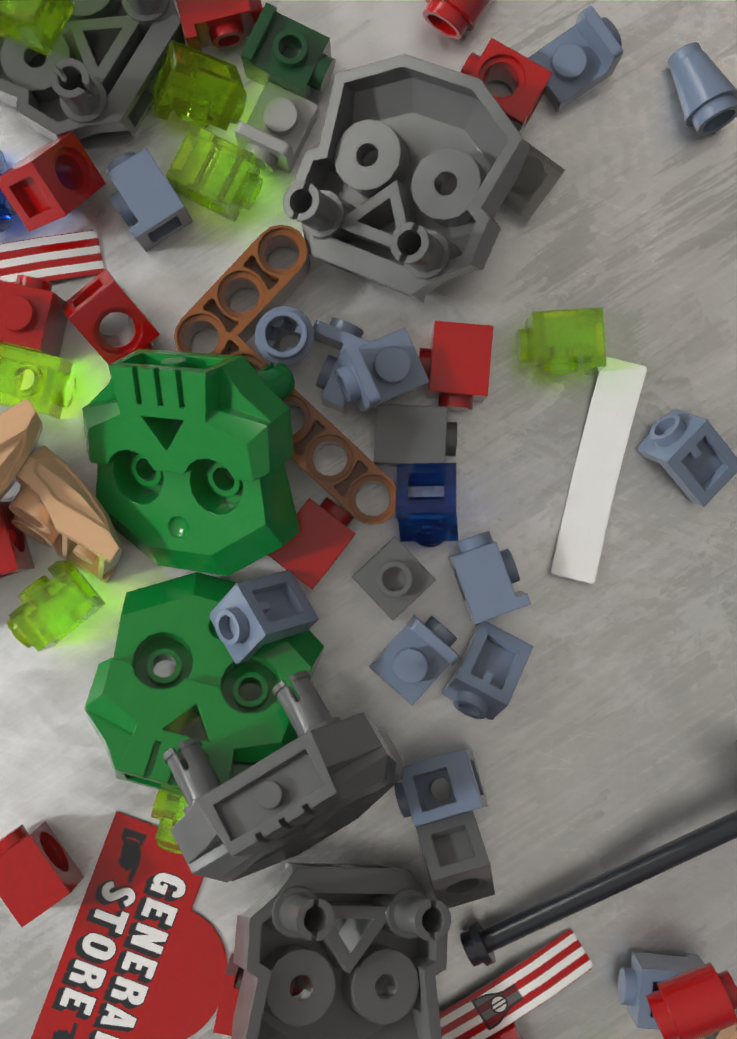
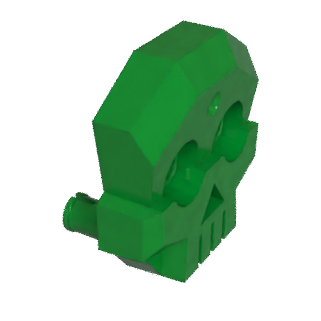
[82,349,300,576]
[84,572,324,797]

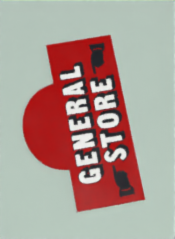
[31,811,227,1039]

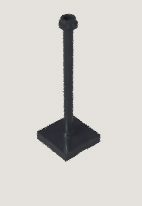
[460,740,737,967]

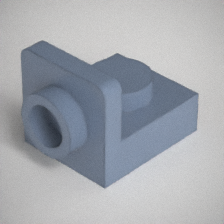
[528,5,623,112]
[313,318,369,413]
[335,327,429,413]
[638,409,737,507]
[210,570,319,664]
[369,614,460,706]
[442,621,534,720]

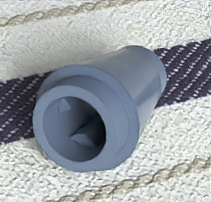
[668,42,737,135]
[255,306,314,366]

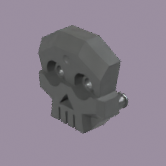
[0,0,187,141]
[283,54,530,302]
[163,670,403,883]
[231,862,451,1039]

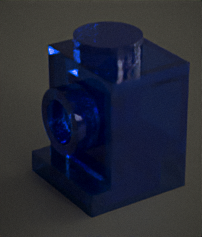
[395,463,459,548]

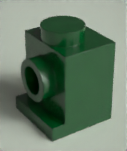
[240,2,336,101]

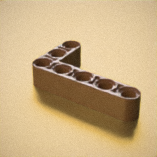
[174,225,399,525]

